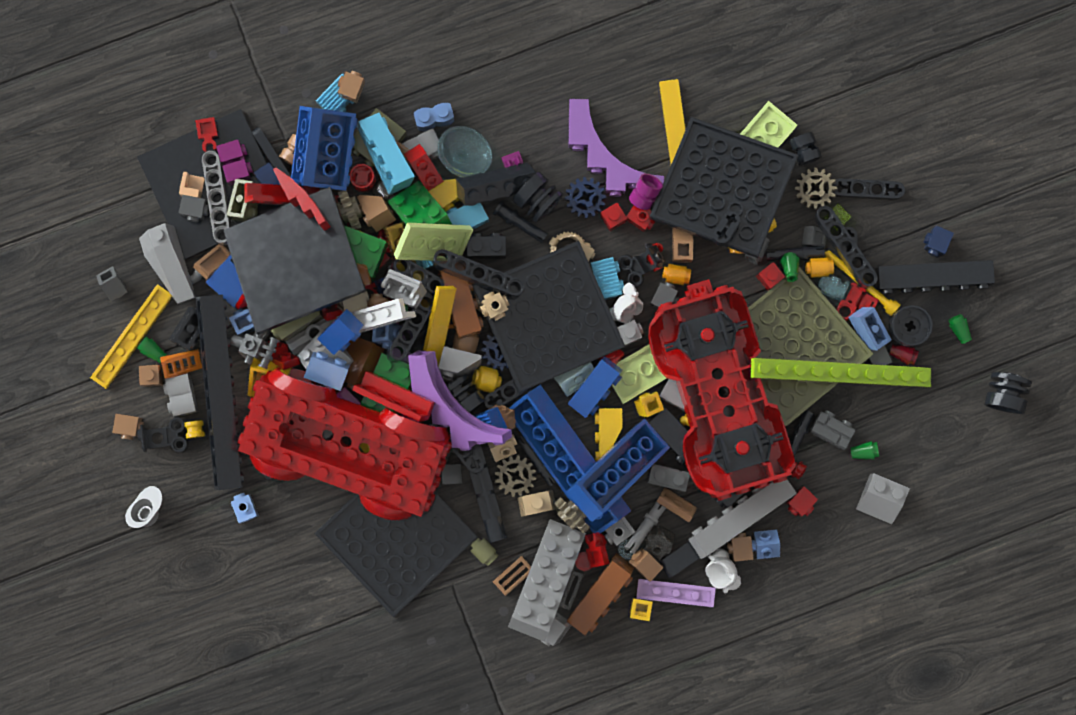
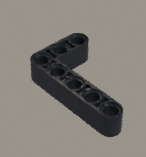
[386,259,444,363]

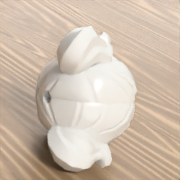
[609,283,643,324]
[705,548,741,593]

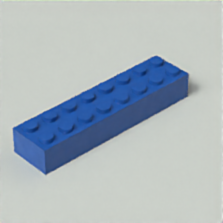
[509,385,631,533]

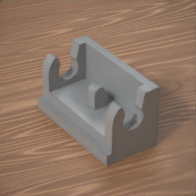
[381,269,427,309]

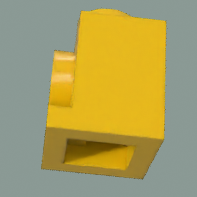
[634,392,664,417]
[630,598,653,621]

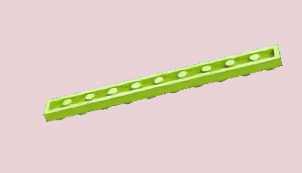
[751,358,931,387]

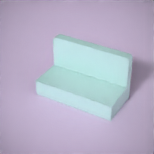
[554,362,595,397]

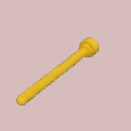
[825,250,901,316]

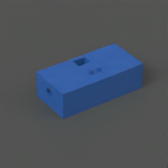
[206,255,243,310]

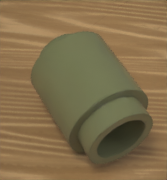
[470,538,499,566]

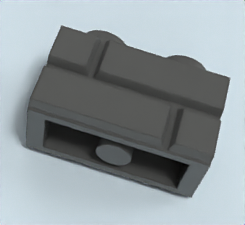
[809,410,856,450]
[647,464,690,492]

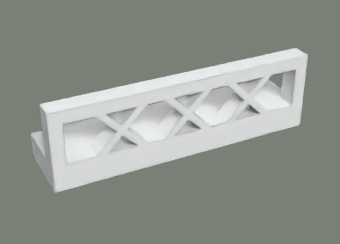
[337,298,416,333]

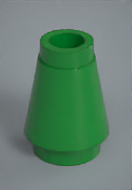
[780,252,800,282]
[948,314,972,344]
[137,336,167,363]
[850,441,879,460]

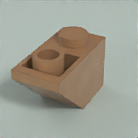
[357,195,396,232]
[672,227,693,263]

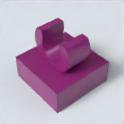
[501,151,523,168]

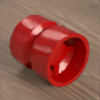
[349,164,376,193]

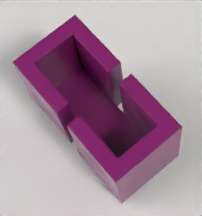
[216,139,253,185]

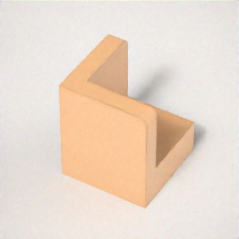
[179,172,205,198]

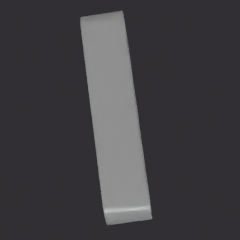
[202,151,232,245]

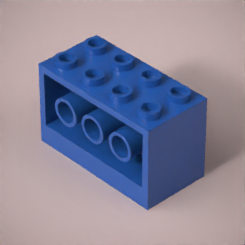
[291,106,357,191]

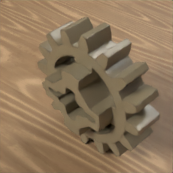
[795,168,837,210]
[337,190,363,230]
[495,455,536,497]
[554,497,590,534]

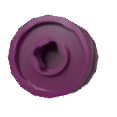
[629,173,663,210]

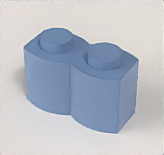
[414,103,454,131]

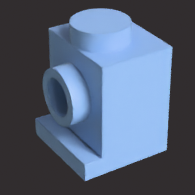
[231,493,259,523]

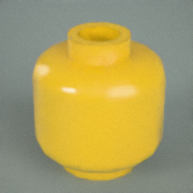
[472,366,502,393]

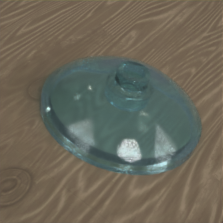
[437,126,492,177]

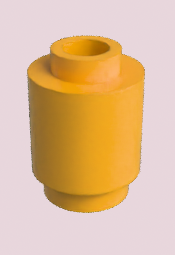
[805,257,834,278]
[662,264,691,285]

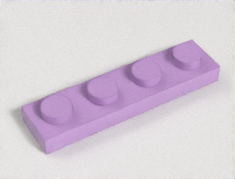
[636,579,716,607]

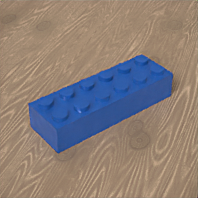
[566,419,670,522]

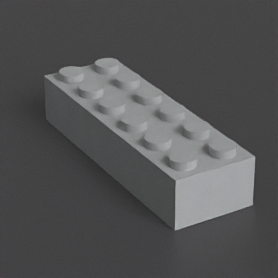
[508,519,586,642]

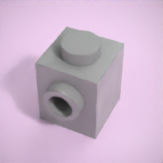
[617,320,644,346]

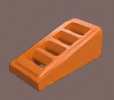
[160,349,202,379]

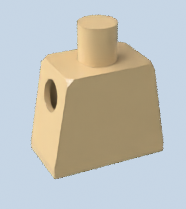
[517,490,556,517]

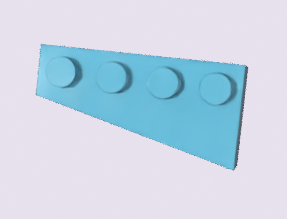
[357,113,415,195]

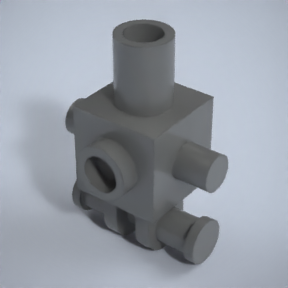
[230,333,279,370]

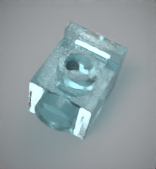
[818,276,850,302]

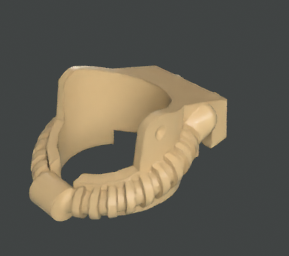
[549,231,596,264]

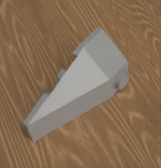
[139,223,196,304]

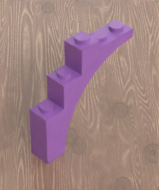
[568,99,664,197]
[408,351,512,451]

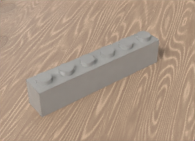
[688,480,797,559]

